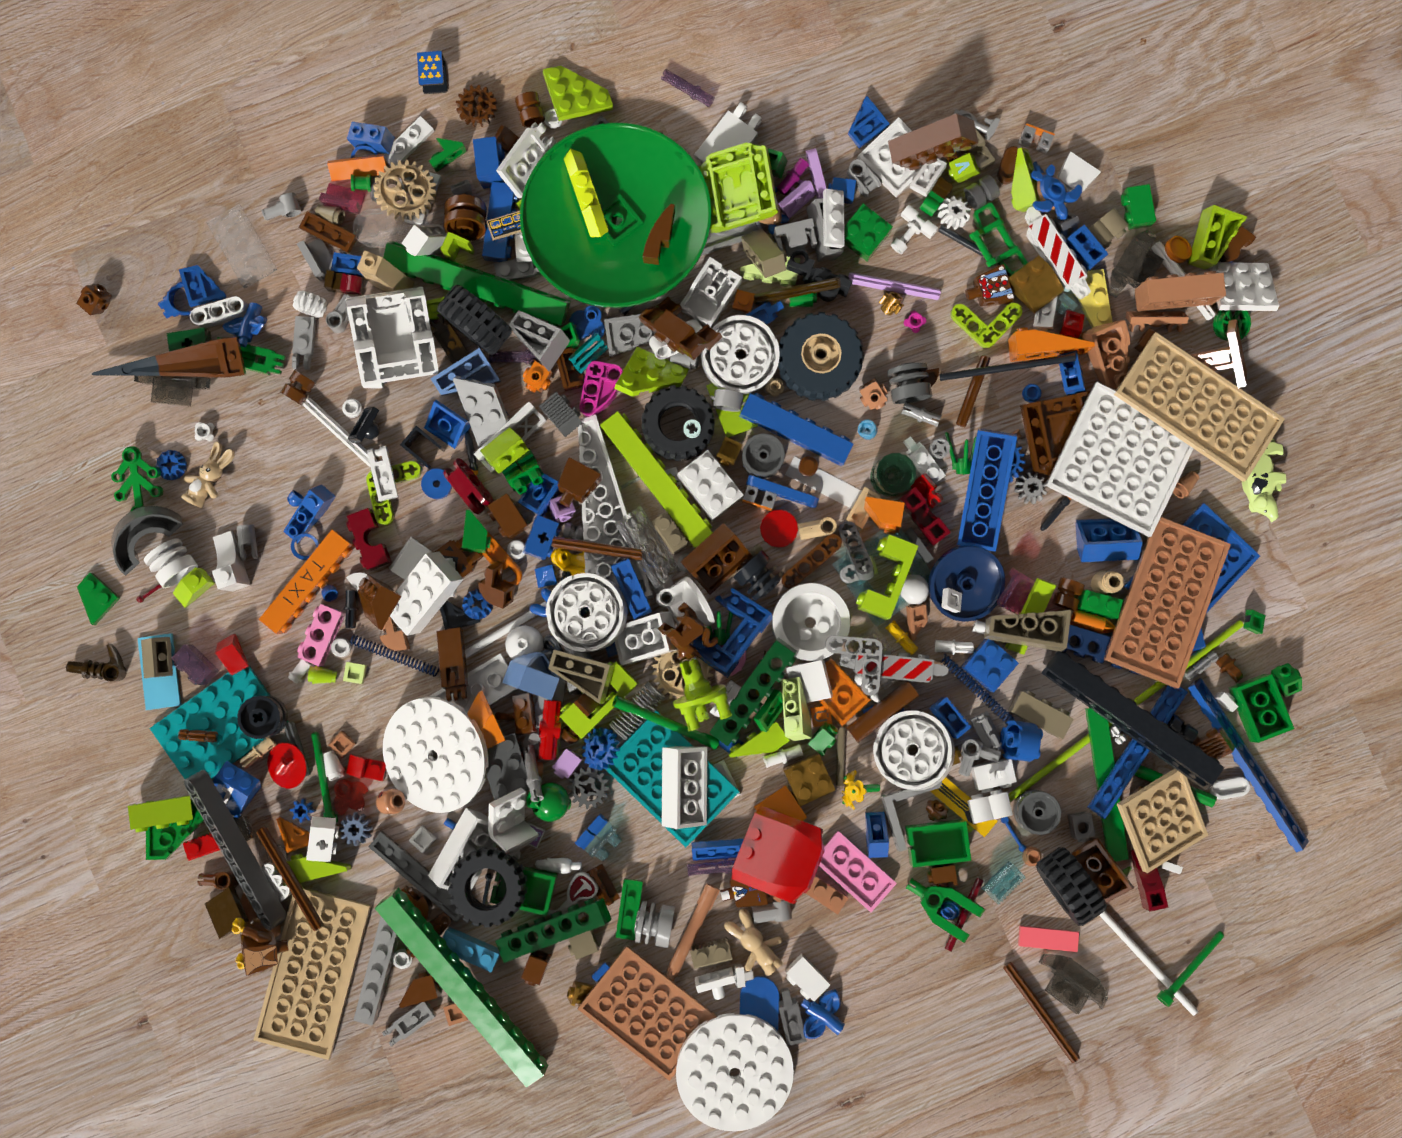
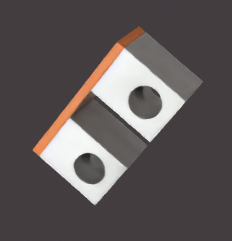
[1018,123,1055,154]
[742,485,777,512]

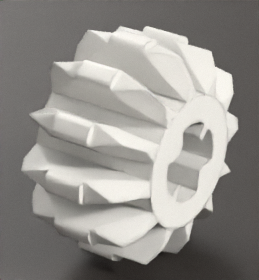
[938,196,971,230]
[293,290,327,318]

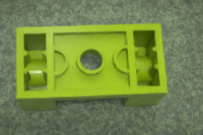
[856,534,918,620]
[559,661,639,739]

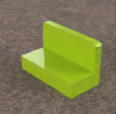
[440,232,475,261]

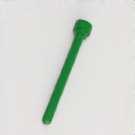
[311,732,339,822]
[1156,931,1224,1007]

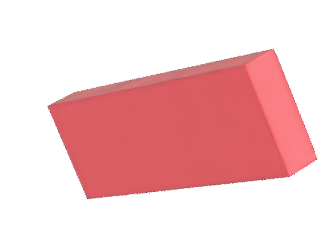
[1018,925,1079,952]

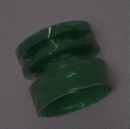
[870,453,916,497]

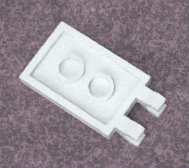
[694,102,762,163]
[496,122,557,198]

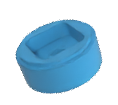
[857,419,878,440]

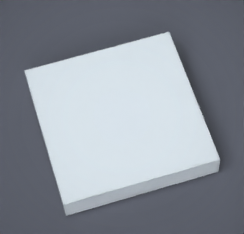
[786,659,833,703]

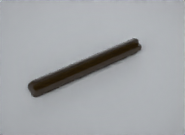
[754,277,841,305]

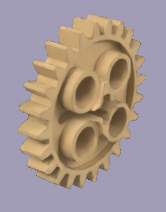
[373,160,436,221]
[652,644,714,699]

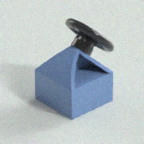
[502,635,564,700]

